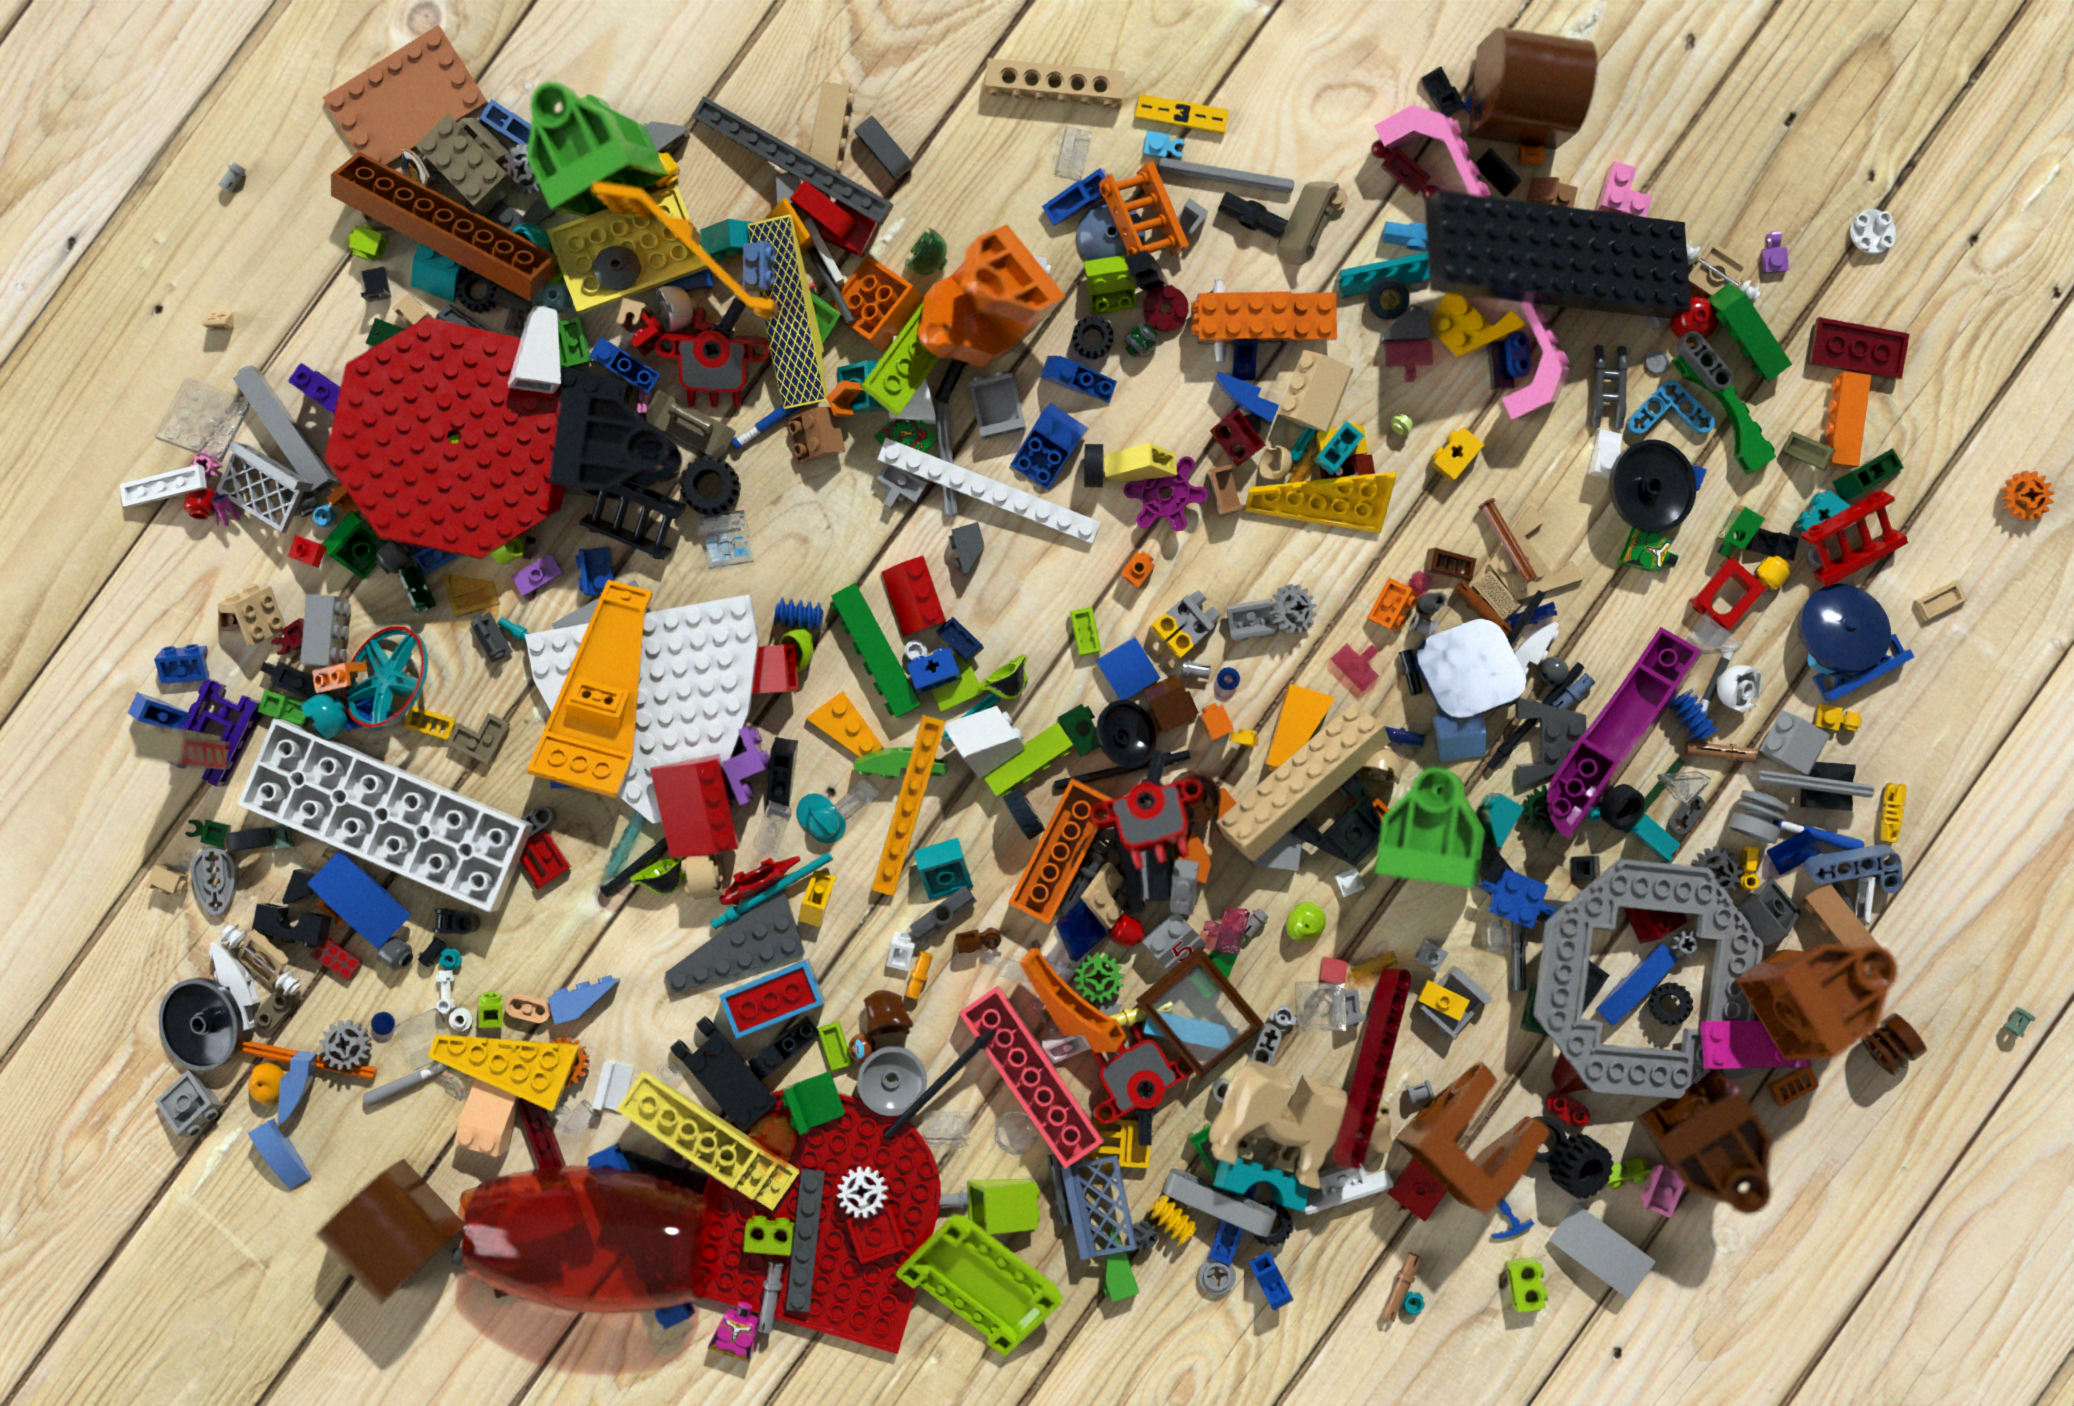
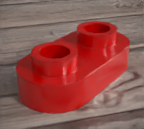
[1545,1090,1590,1127]

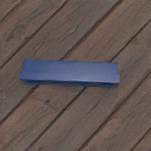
[1812,634,1914,701]

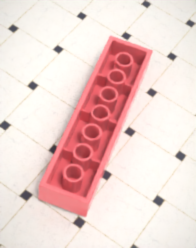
[959,985,1104,1169]

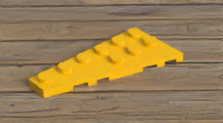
[1245,471,1396,533]
[427,1034,581,1111]

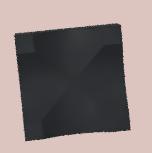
[1800,762,1856,811]

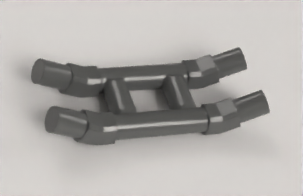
[1591,345,1628,429]

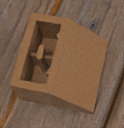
[787,407,845,464]

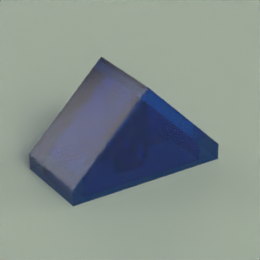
[1231,339,1258,380]

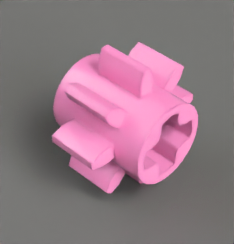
[190,451,222,481]

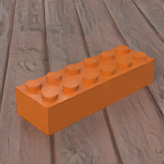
[1008,778,1113,924]

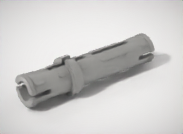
[757,1260,784,1333]

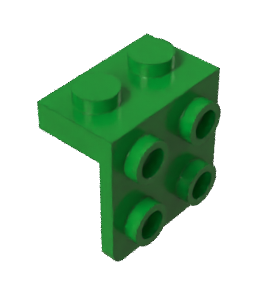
[782,1072,845,1135]

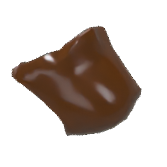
[863,990,913,1036]

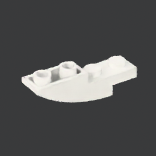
[1513,622,1559,676]
[209,940,260,1030]

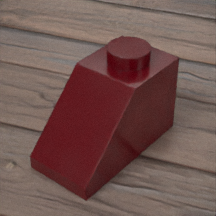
[1319,455,1375,479]

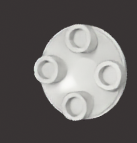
[1850,209,1896,254]

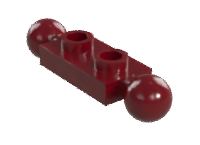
[1371,140,1440,201]

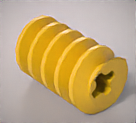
[1147,1194,1197,1247]

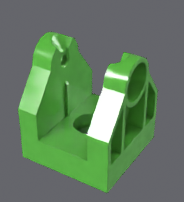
[527,82,668,217]
[1375,767,1485,888]

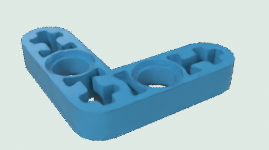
[1626,380,1715,435]

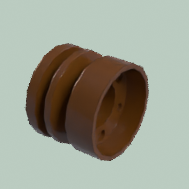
[1172,770,1221,822]
[1861,1013,1927,1076]

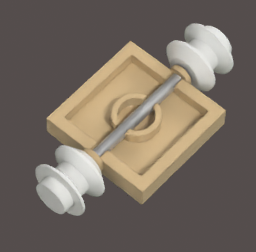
[1686,240,1760,304]
[221,924,301,996]

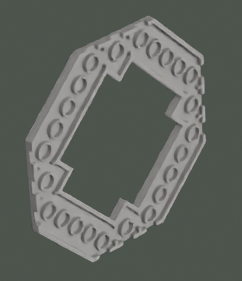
[1534,859,1764,1099]

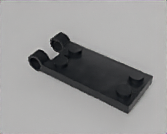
[670,1016,779,1133]

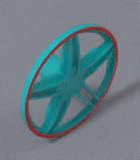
[344,626,428,729]

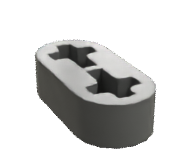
[1668,795,1705,834]

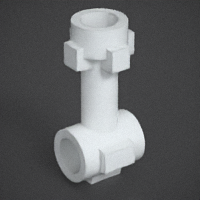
[436,970,456,1014]

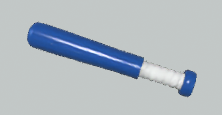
[732,404,804,451]
[1772,820,1864,850]

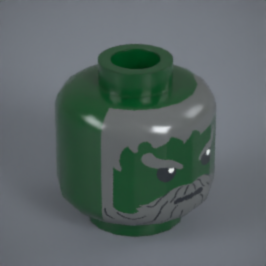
[1124,323,1158,358]

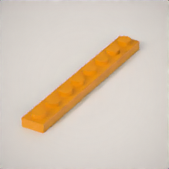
[871,715,945,896]

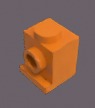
[1120,551,1155,588]

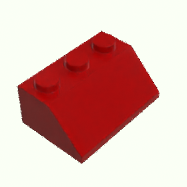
[881,555,946,637]

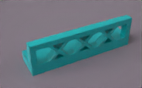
[1337,252,1429,298]

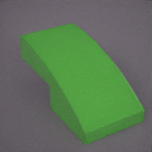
[258,690,310,726]

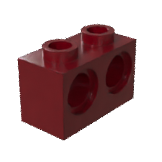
[1210,409,1266,467]

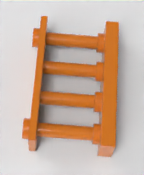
[1098,161,1189,256]

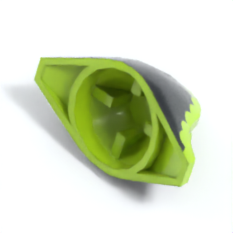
[977,654,1029,699]
[630,856,687,895]

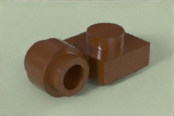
[956,927,1001,954]

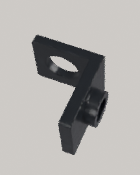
[360,266,391,302]

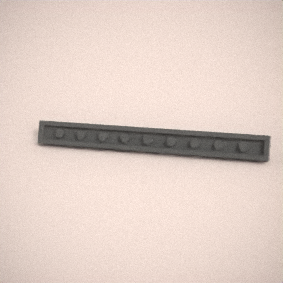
[692,96,894,225]

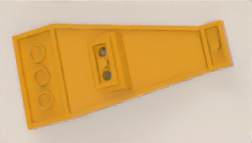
[592,182,779,319]

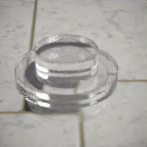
[657,1061,680,1085]

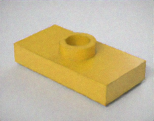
[1417,980,1470,1021]

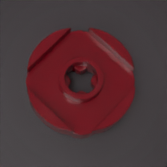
[1143,285,1189,332]

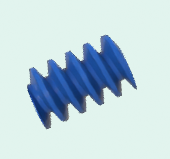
[774,597,824,632]
[1669,689,1718,740]

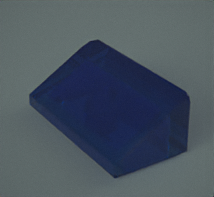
[1766,829,1822,875]

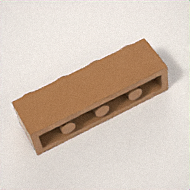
[1803,883,1880,974]

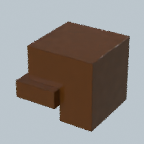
[1143,674,1199,733]

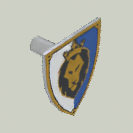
[402,149,444,186]

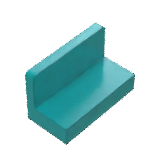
[1629,814,1681,863]

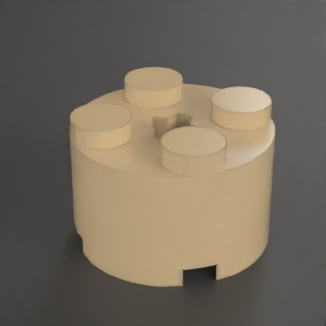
[682,853,727,900]

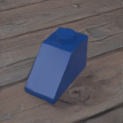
[128,692,189,729]

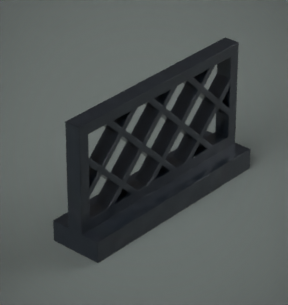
[1080,826,1146,921]

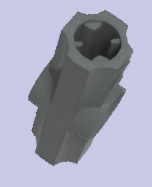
[909,885,977,942]

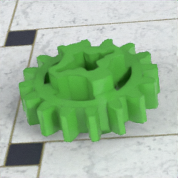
[1074,952,1125,1004]

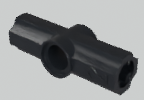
[1217,191,1288,240]

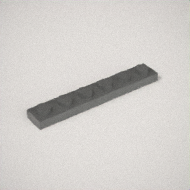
[786,1168,825,1312]

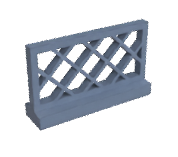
[1061,1155,1137,1260]

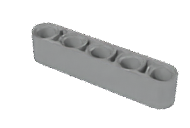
[1163,1168,1276,1237]

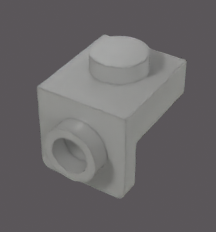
[1333,988,1367,1026]

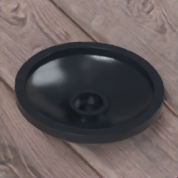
[1097,700,1156,768]

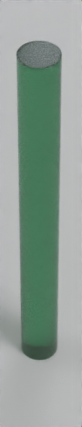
[1622,757,1685,834]

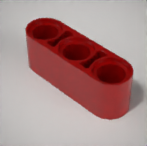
[789,180,856,240]

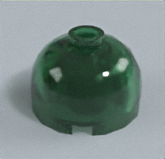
[905,227,948,275]

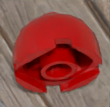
[1670,296,1718,343]

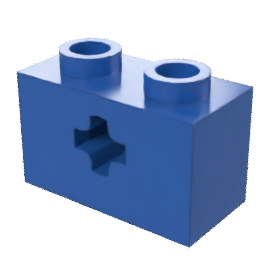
[907,648,962,695]

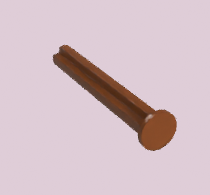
[1478,498,1537,583]

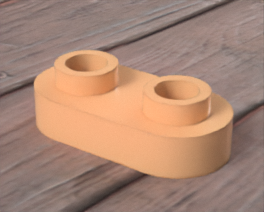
[505,993,552,1023]

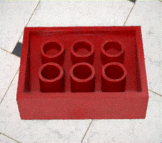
[650,754,739,858]

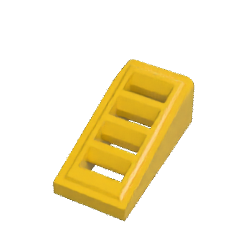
[403,706,456,741]

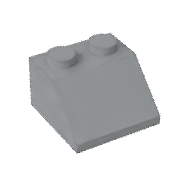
[1760,710,1830,776]

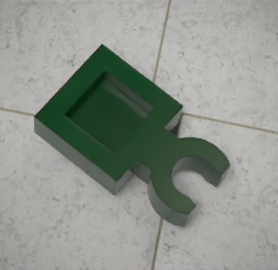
[185,819,231,848]

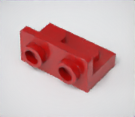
[630,313,666,357]

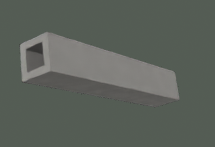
[233,365,337,495]

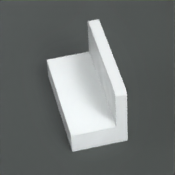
[592,1060,634,1110]

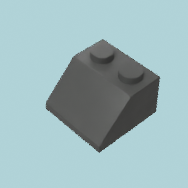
[1737,877,1801,947]

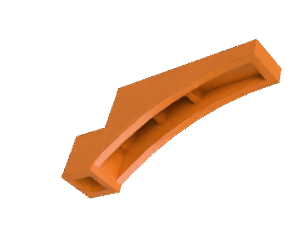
[1019,948,1126,1053]

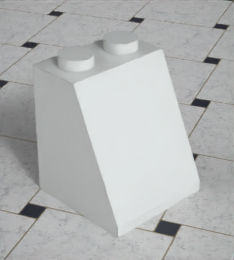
[944,706,1025,779]

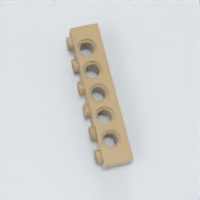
[985,58,1125,108]

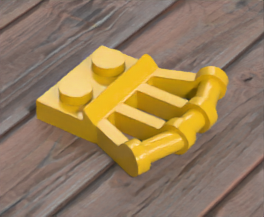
[1087,1108,1150,1174]

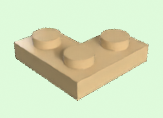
[1081,863,1124,929]

